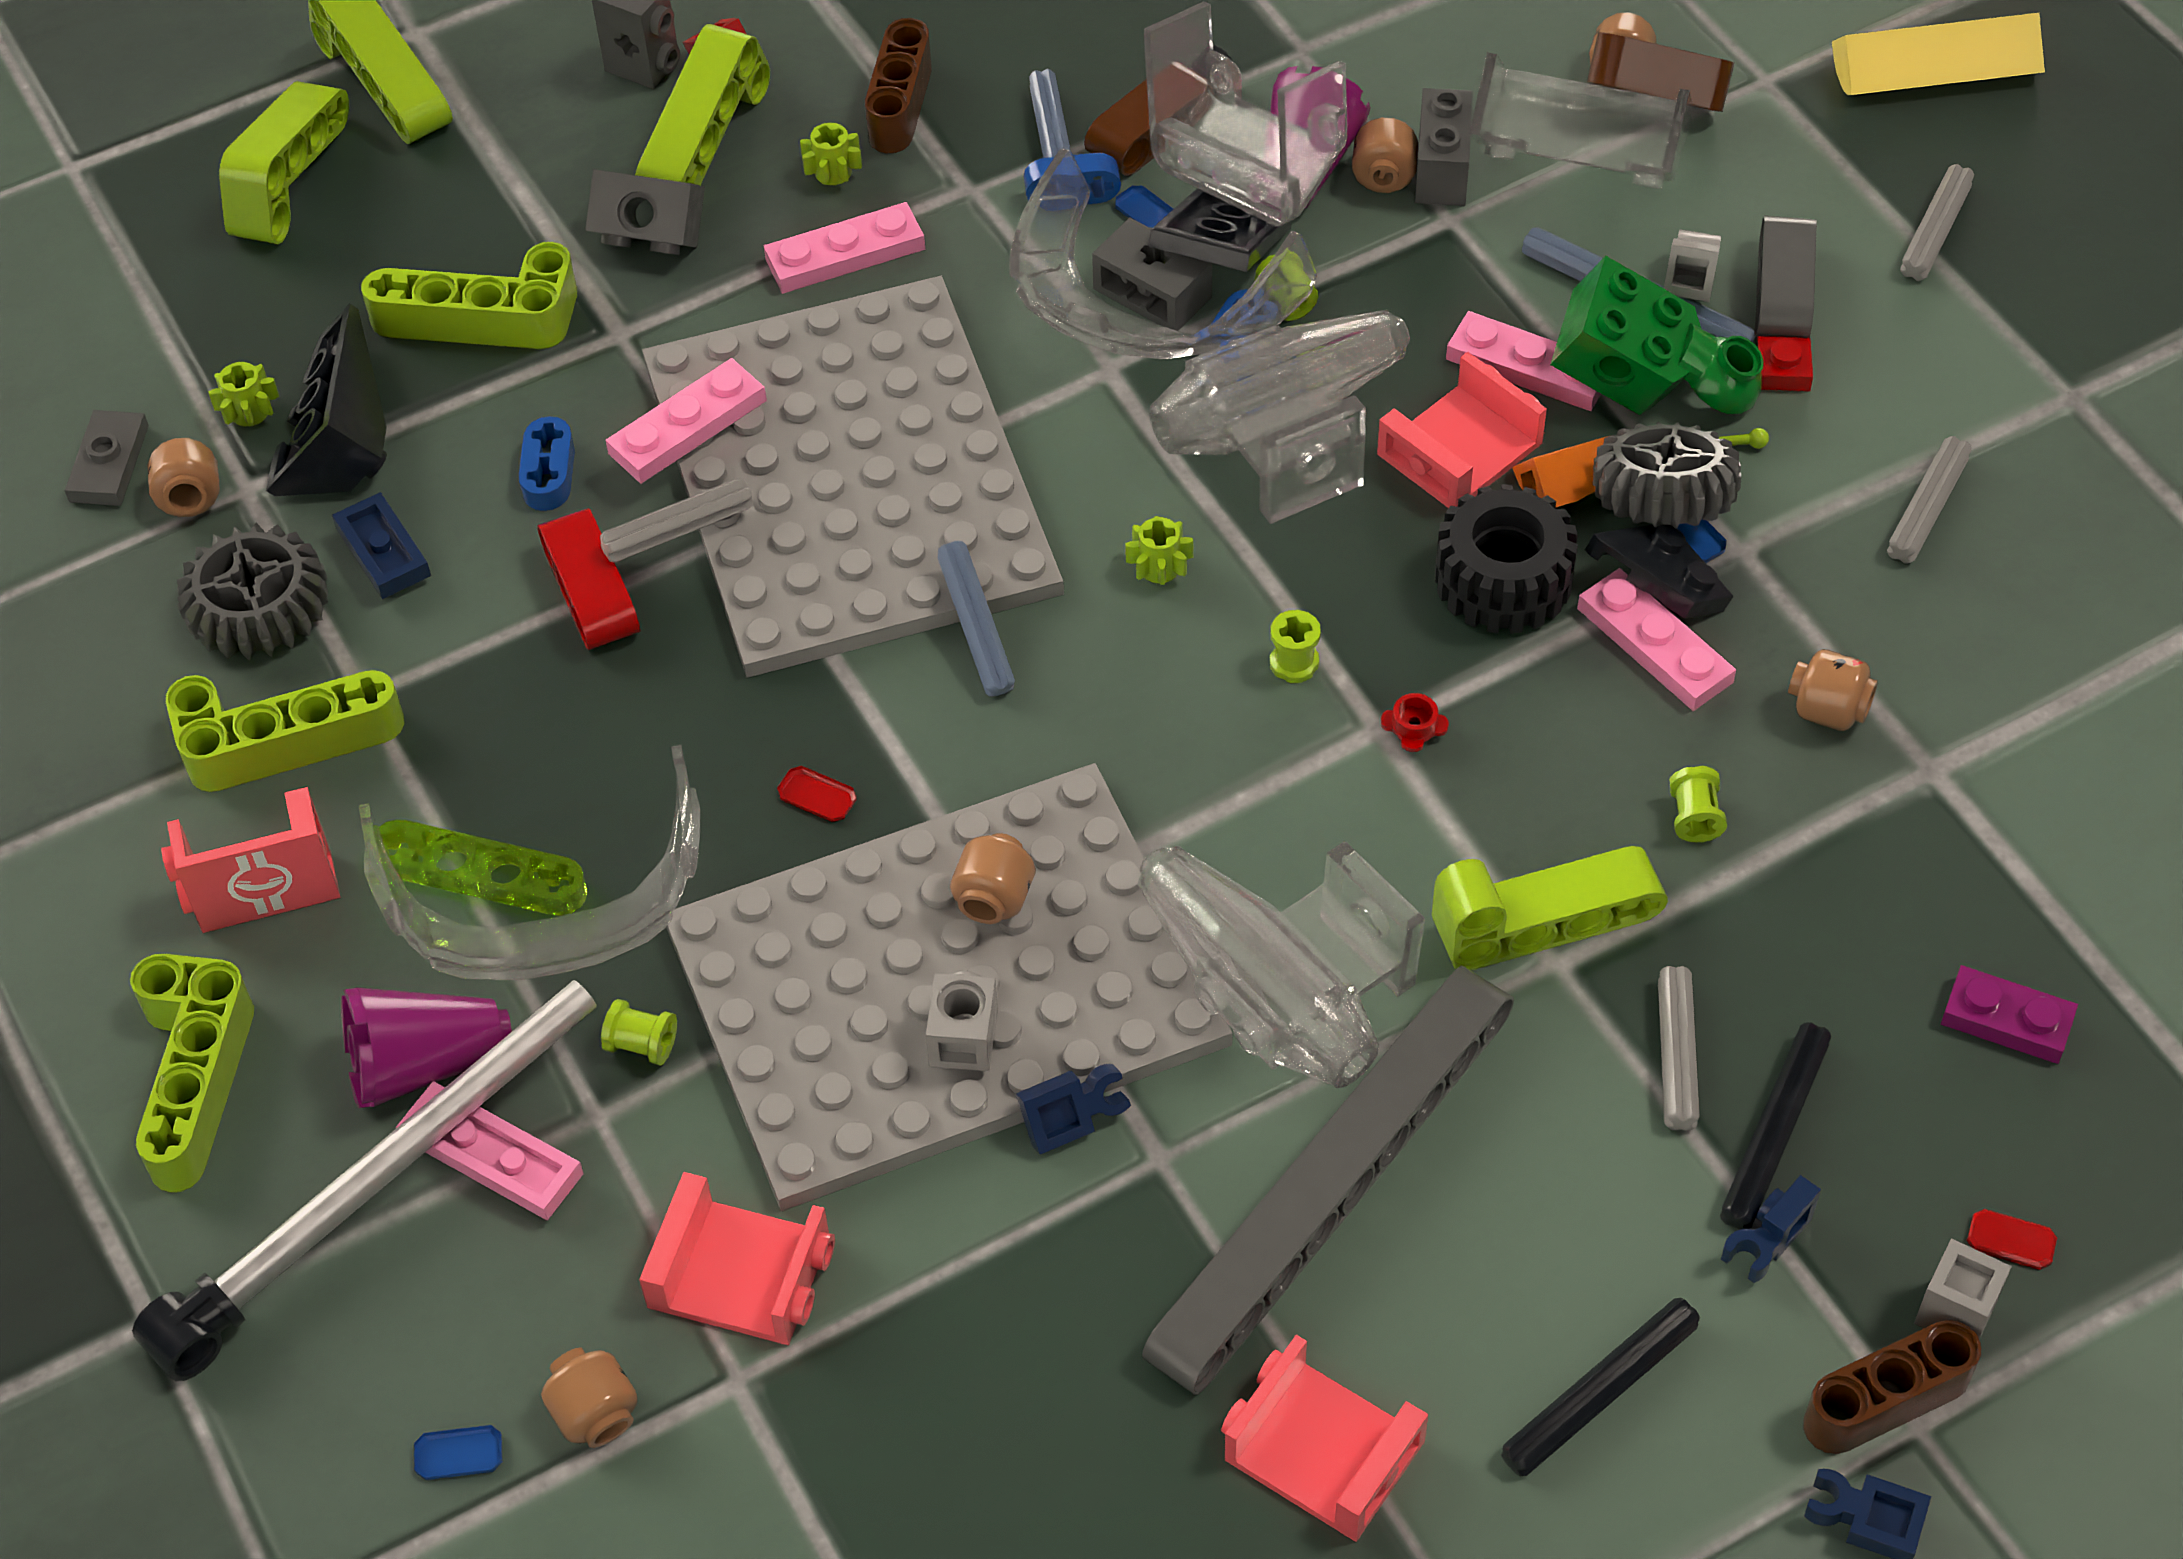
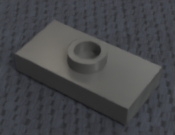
[65,410,149,506]

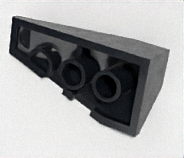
[266,303,387,496]

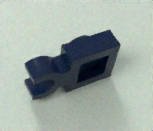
[1016,1064,1131,1154]
[1804,1469,1932,1559]

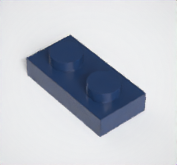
[332,492,431,599]

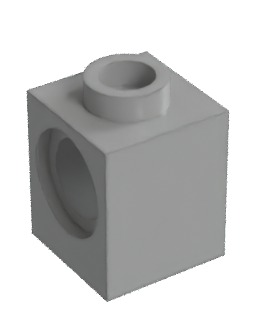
[925,971,998,1071]
[1914,1238,2012,1340]

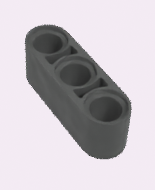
[1755,215,1817,338]

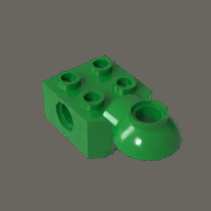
[1550,255,1763,415]

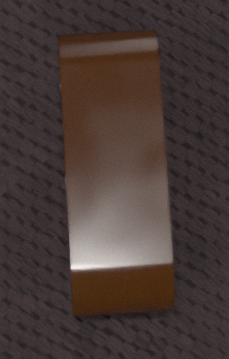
[865,18,932,154]
[1586,32,1735,112]
[1084,60,1218,176]
[1803,1320,1981,1454]

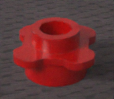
[1381,693,1449,752]

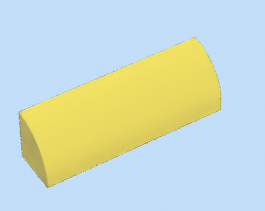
[1832,13,2045,95]

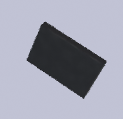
[1148,186,1294,272]

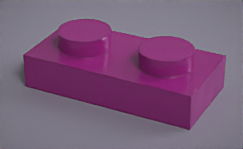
[1940,965,2079,1064]

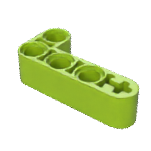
[308,0,453,144]
[635,24,770,186]
[219,81,349,244]
[361,242,577,349]
[166,670,404,792]
[1432,846,1668,970]
[130,954,255,1192]

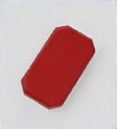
[777,766,857,822]
[1967,1209,2057,1270]

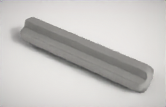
[1900,164,1974,281]
[1887,436,1972,564]
[600,478,753,563]
[1658,966,1699,1131]

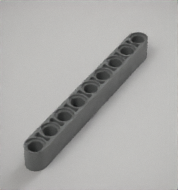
[1142,966,1514,1395]

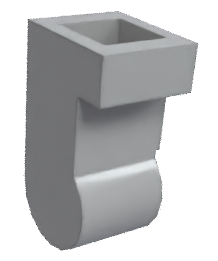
[1664,229,1721,302]

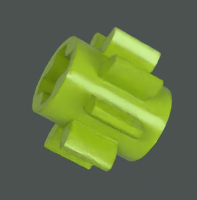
[800,123,862,185]
[208,362,279,426]
[1125,516,1193,585]

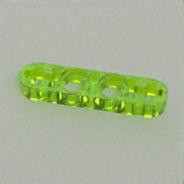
[370,819,588,916]

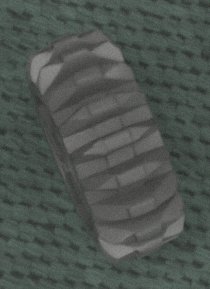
[1593,421,1742,529]
[177,523,328,661]

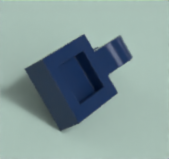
[1721,1175,1821,1283]

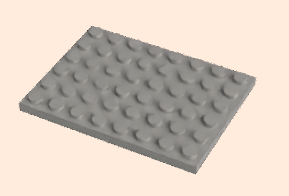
[642,275,1064,678]
[662,763,1233,1212]

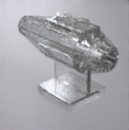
[1149,310,1410,524]
[1138,841,1425,1088]

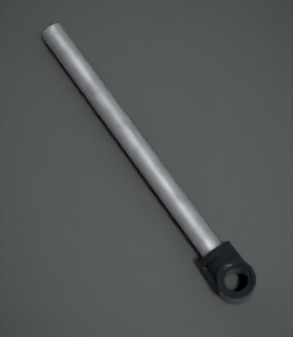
[132,980,597,1382]

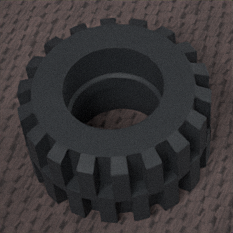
[1435,485,1578,634]

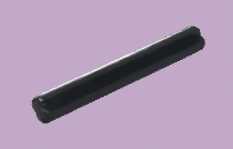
[1720,1022,1831,1230]
[1501,1298,1700,1476]

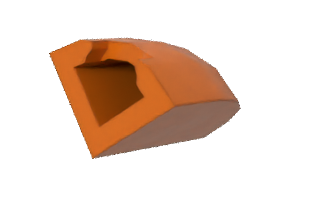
[1512,436,1608,507]

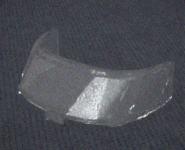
[1009,148,1317,359]
[359,744,700,980]

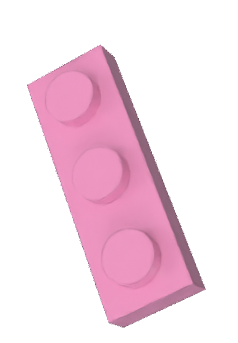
[763,202,925,294]
[1446,311,1601,411]
[606,358,767,484]
[1577,568,1736,711]
[396,1081,584,1221]

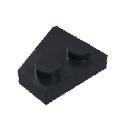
[1585,524,1733,619]

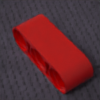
[537,508,641,650]

